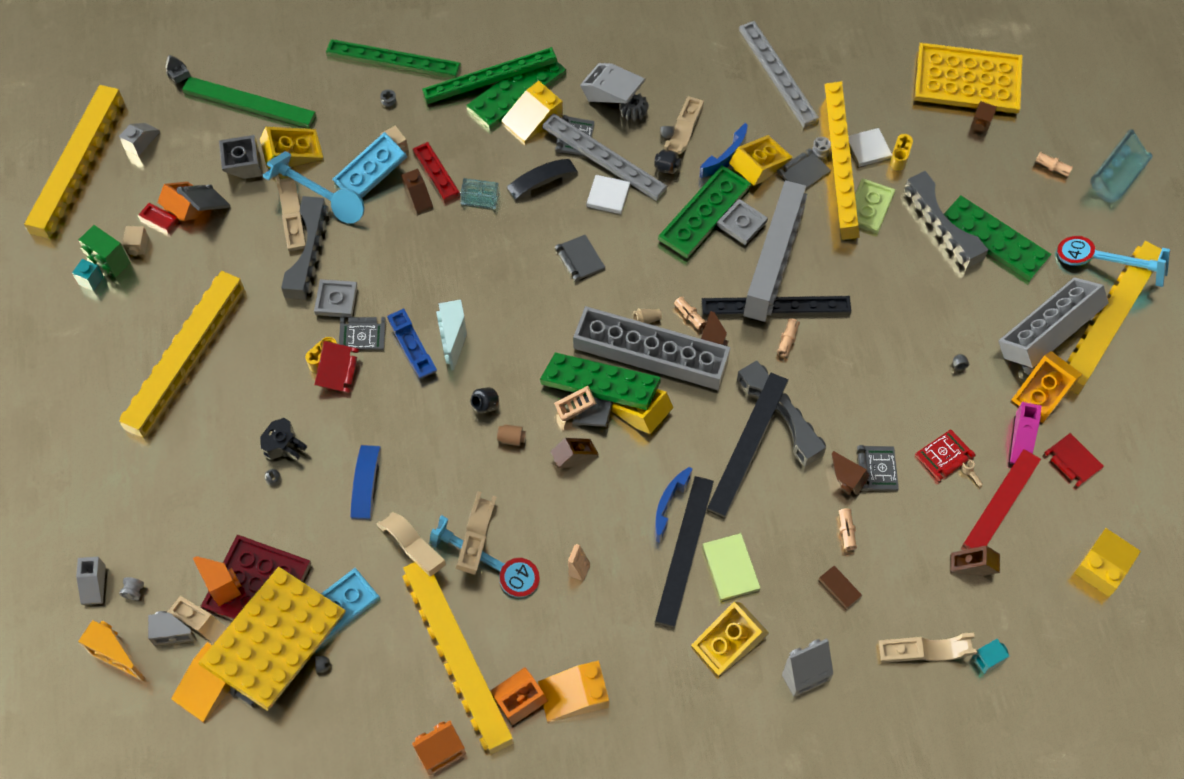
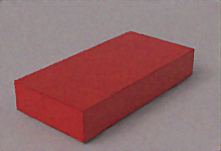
[138,203,179,234]

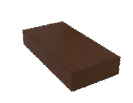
[819,565,862,610]

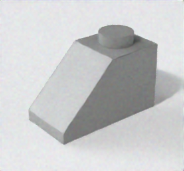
[119,123,160,156]
[148,611,195,645]

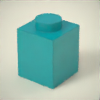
[72,259,104,291]
[972,639,1009,674]

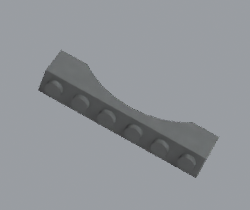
[904,171,988,269]
[281,196,329,300]
[737,360,826,467]

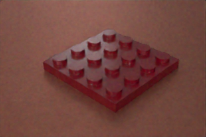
[200,534,312,620]

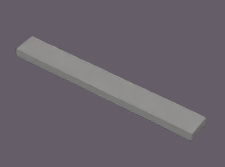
[739,21,820,128]
[543,113,667,201]

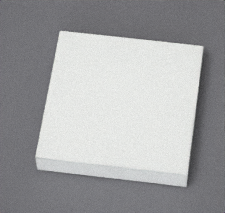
[848,128,892,167]
[587,175,630,214]

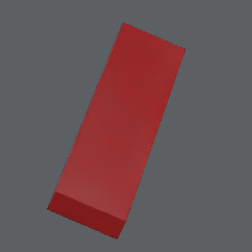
[412,142,460,203]

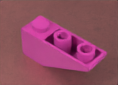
[1010,402,1042,464]

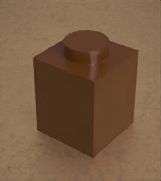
[971,101,997,133]

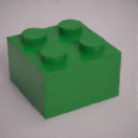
[78,225,131,278]

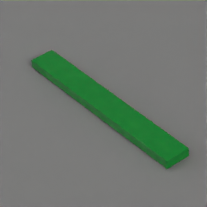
[326,39,461,79]
[422,47,558,104]
[182,77,316,128]

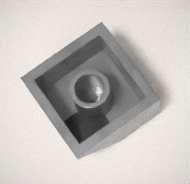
[219,135,262,179]

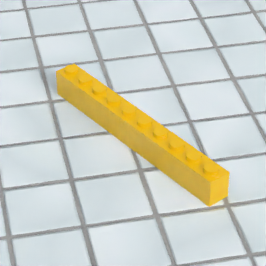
[825,81,860,240]
[24,85,123,239]
[1067,241,1162,395]
[119,271,244,438]
[402,562,514,755]

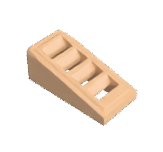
[554,386,596,421]
[568,544,590,581]

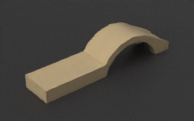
[664,96,704,154]
[275,175,306,251]
[456,491,497,575]
[377,512,446,577]
[167,596,227,644]
[878,632,977,663]

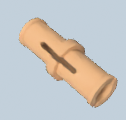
[1035,151,1073,177]
[674,296,707,330]
[777,318,800,357]
[839,508,857,551]

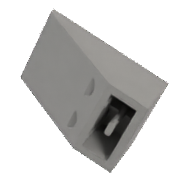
[580,63,646,103]
[782,639,833,697]

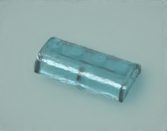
[1090,129,1153,202]

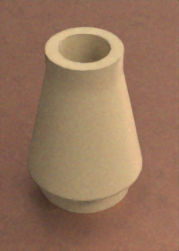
[633,309,662,324]

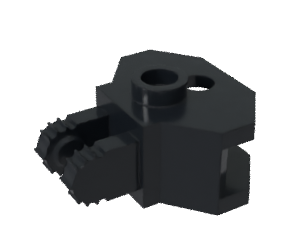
[260,418,307,460]

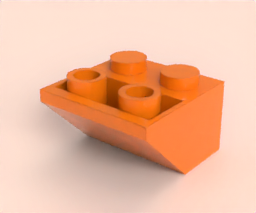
[490,667,548,726]
[412,721,466,775]

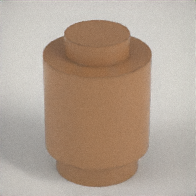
[497,424,526,446]

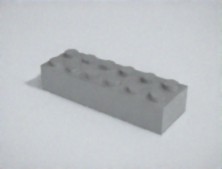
[998,277,1109,368]

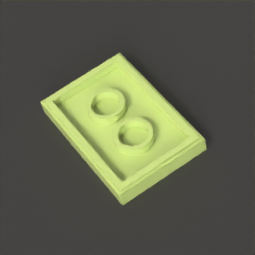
[855,178,896,234]
[702,533,760,601]

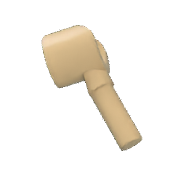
[962,459,983,487]

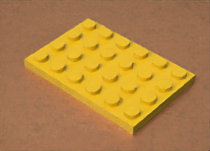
[914,43,1022,114]
[199,567,345,711]

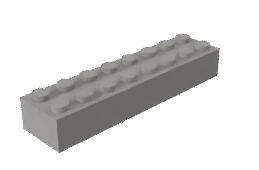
[744,180,808,322]
[573,306,730,390]

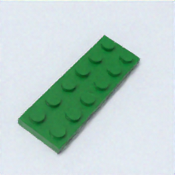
[467,62,567,130]
[658,165,751,258]
[944,195,1052,282]
[540,352,661,410]

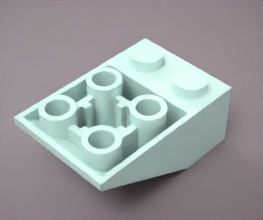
[436,300,467,371]

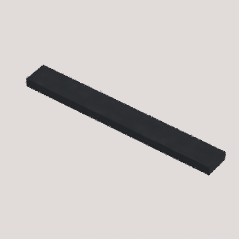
[701,296,852,317]
[707,373,789,518]
[655,476,714,629]

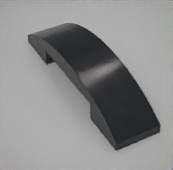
[507,159,578,202]

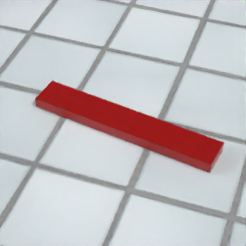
[963,449,1041,549]

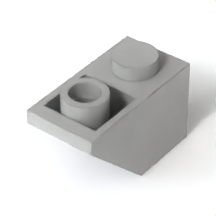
[76,557,106,605]

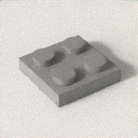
[717,199,768,245]
[314,279,358,317]

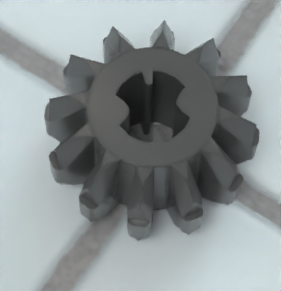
[619,93,649,122]

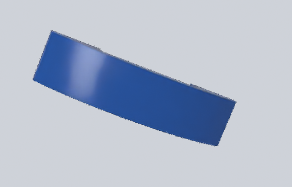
[699,123,748,178]
[387,308,437,379]
[350,445,381,520]
[655,467,693,543]

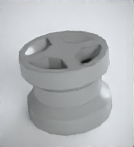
[812,137,831,159]
[119,577,144,600]

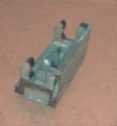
[460,178,500,209]

